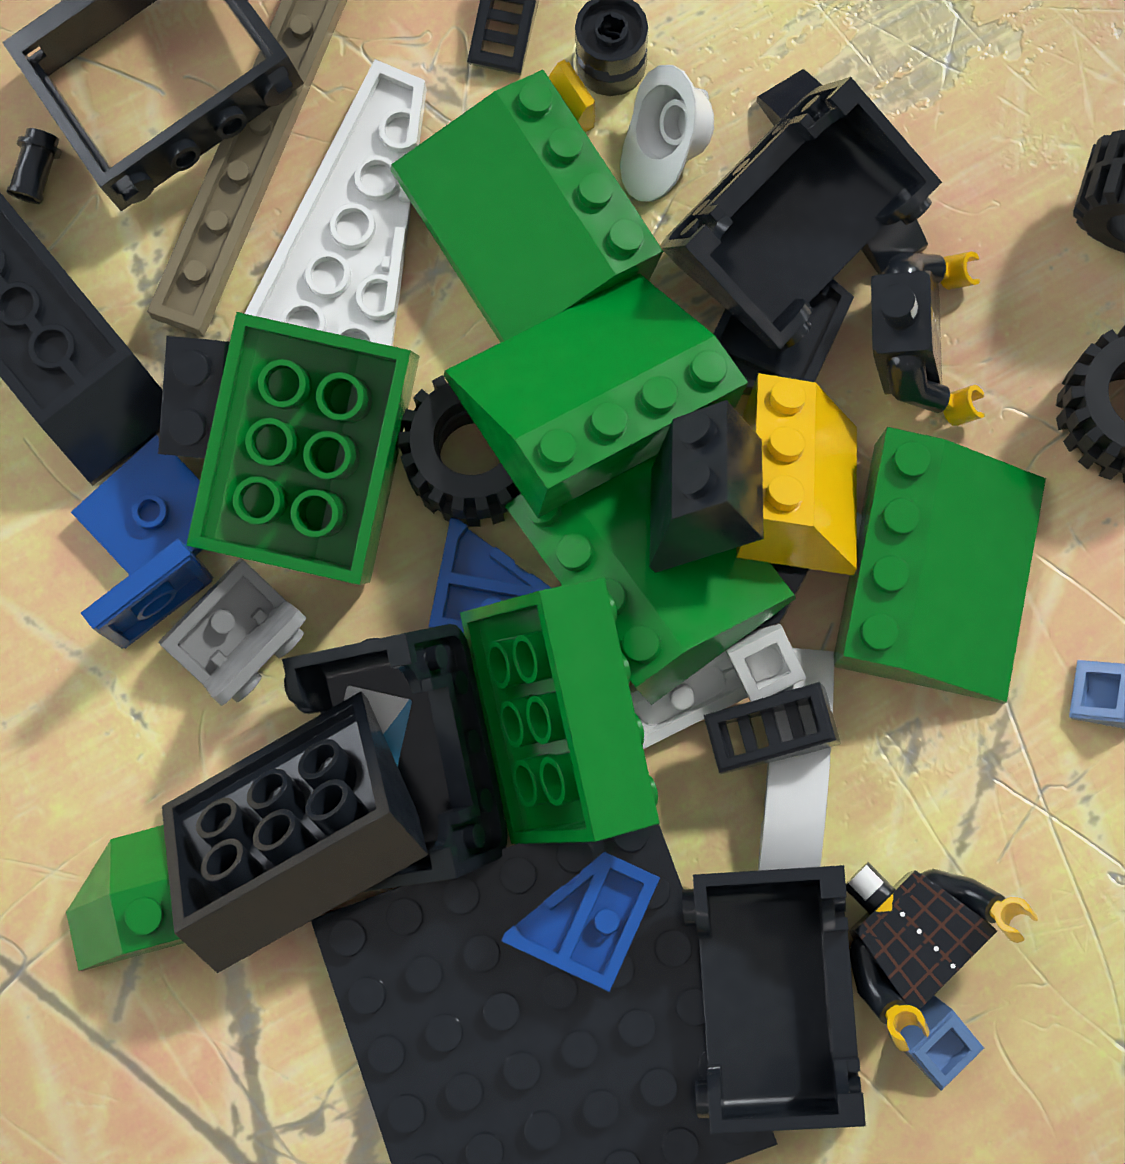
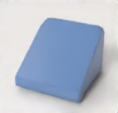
[1069,660,1125,729]
[889,996,984,1091]

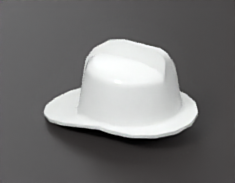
[620,65,714,202]

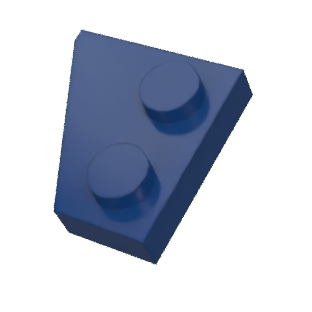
[428,518,551,634]
[501,852,660,992]

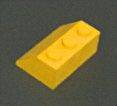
[736,373,857,576]

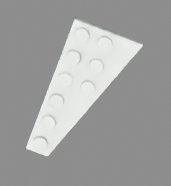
[244,59,427,346]

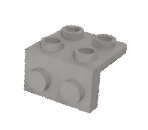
[158,558,306,706]

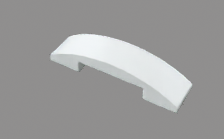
[629,624,806,749]
[758,648,834,871]

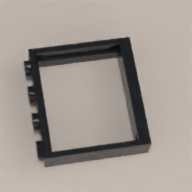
[2,0,304,211]

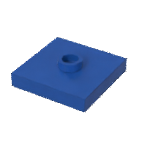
[71,435,203,575]
[81,538,214,649]

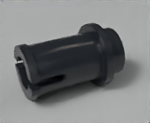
[7,128,62,204]

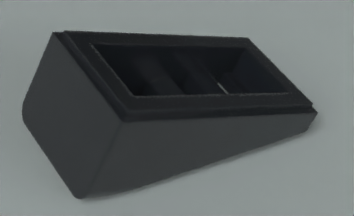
[467,0,539,75]
[704,682,841,774]

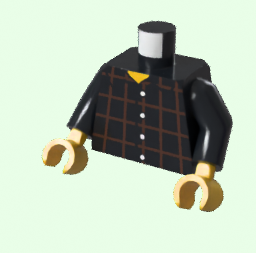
[871,251,985,426]
[846,862,1038,1052]

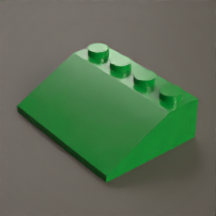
[390,70,664,343]
[444,273,748,518]
[186,312,420,585]
[834,427,1046,704]
[505,454,796,705]
[460,577,660,844]

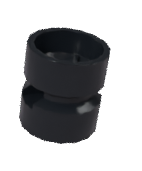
[575,0,648,96]

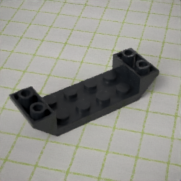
[0,193,163,486]

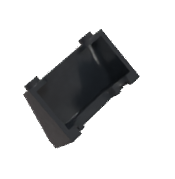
[660,77,942,349]
[282,624,508,892]
[682,865,866,1134]

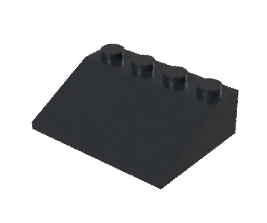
[162,691,428,973]

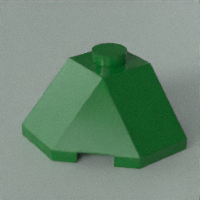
[66,825,184,971]

